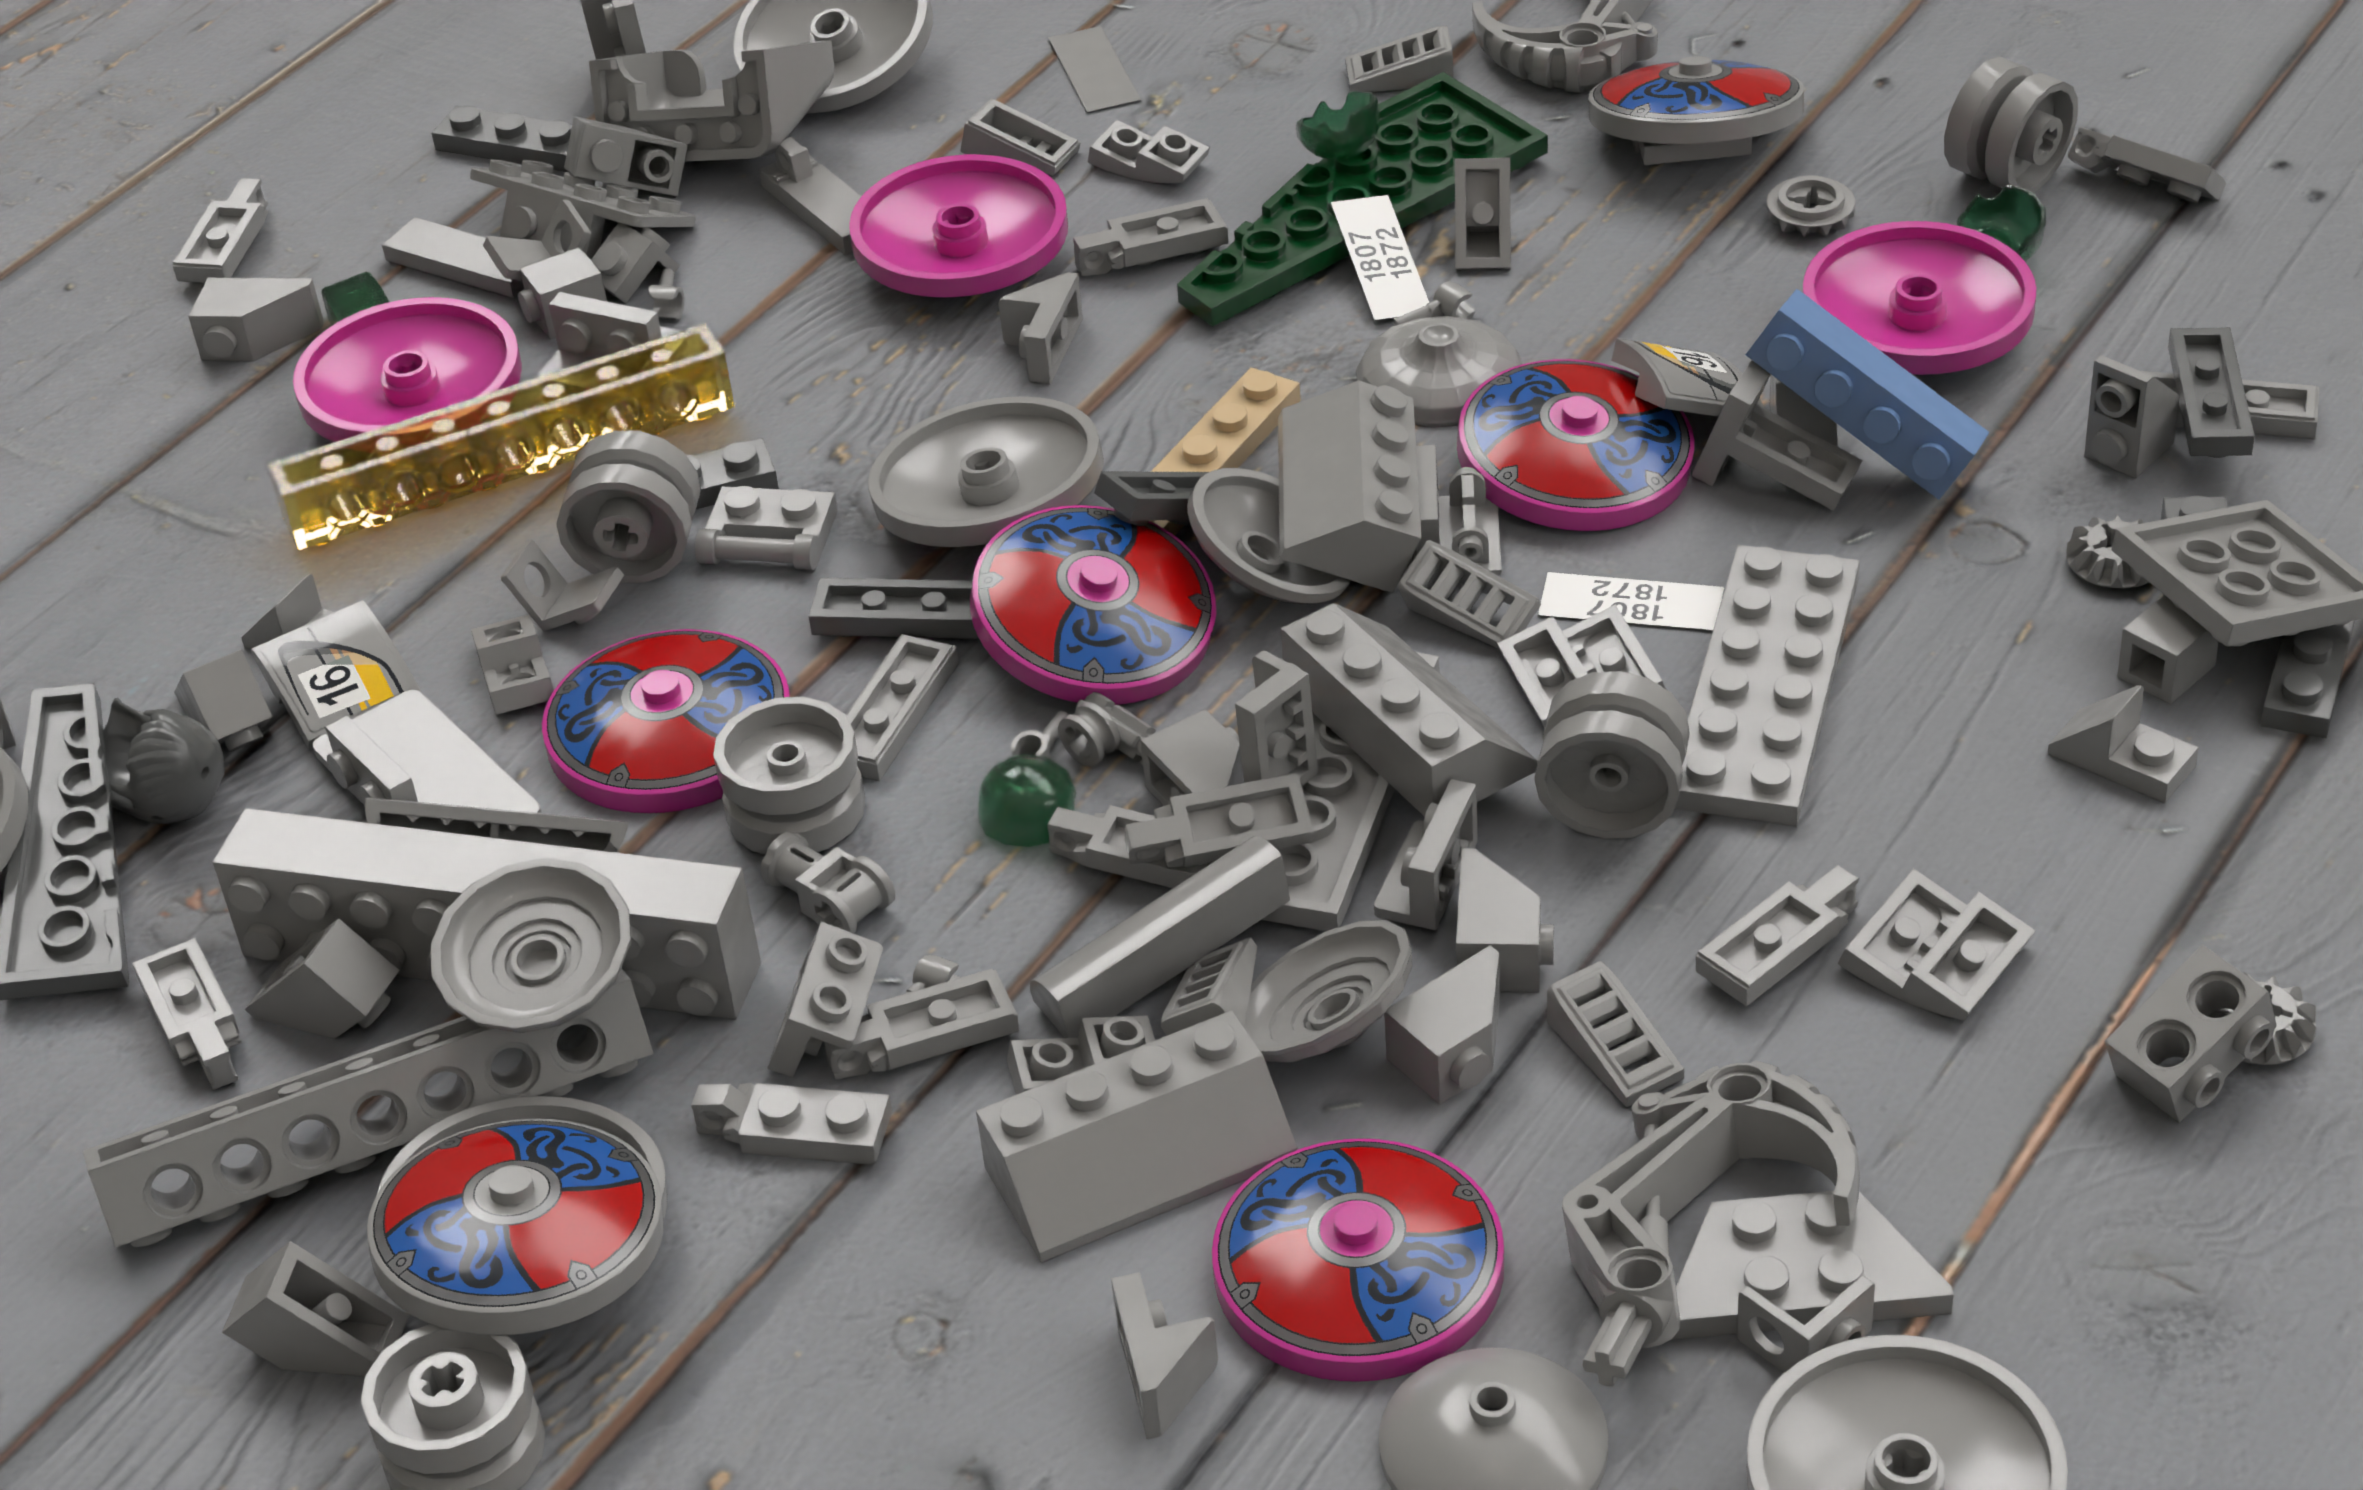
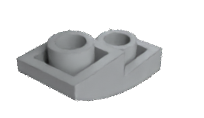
[1087,120,1210,184]
[1007,1015,1155,1095]

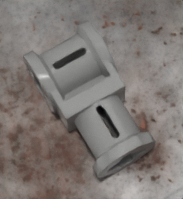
[761,832,896,934]

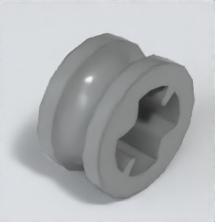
[1058,702,1121,767]

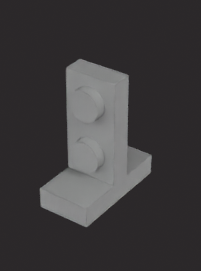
[1691,360,1863,511]

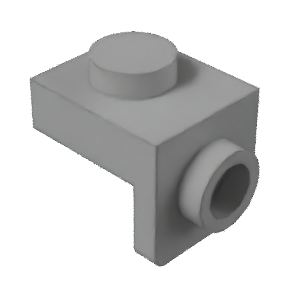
[591,222,680,304]

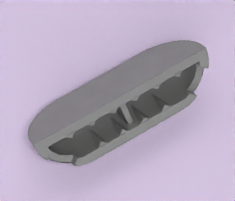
[365,798,628,853]

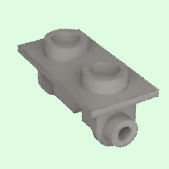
[1438,467,1502,575]

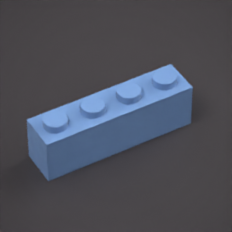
[1745,289,1990,500]

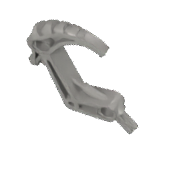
[1472,0,1658,93]
[1562,1060,1860,1387]

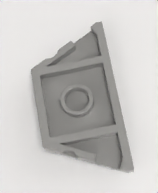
[1671,1191,1954,1340]

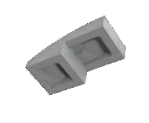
[471,615,554,715]

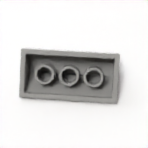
[1278,380,1421,593]
[1281,603,1538,816]
[976,1010,1298,1263]

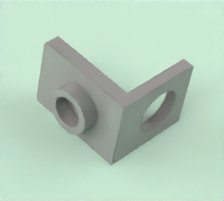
[483,199,591,282]
[501,540,624,632]
[1737,1275,1875,1373]

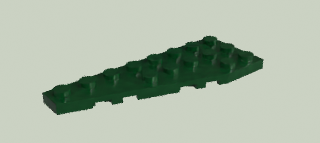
[1177,72,1548,327]

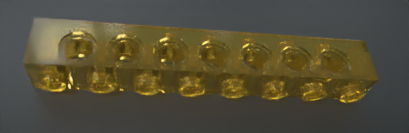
[267,323,735,550]

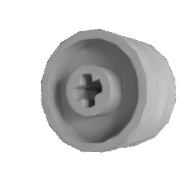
[1944,56,2078,197]
[556,431,701,583]
[1534,671,1690,839]
[713,697,865,855]
[361,1324,546,1490]

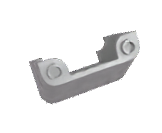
[589,40,834,161]

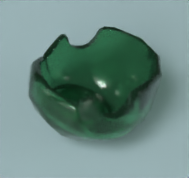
[1296,91,1379,160]
[1956,184,2046,262]
[978,754,1076,847]

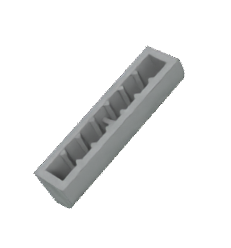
[1030,836,1290,1038]

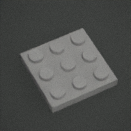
[2111,500,2363,647]

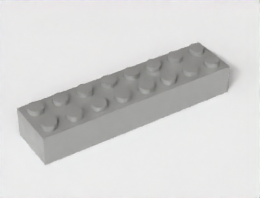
[213,808,761,1019]

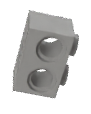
[2105,945,2277,1123]

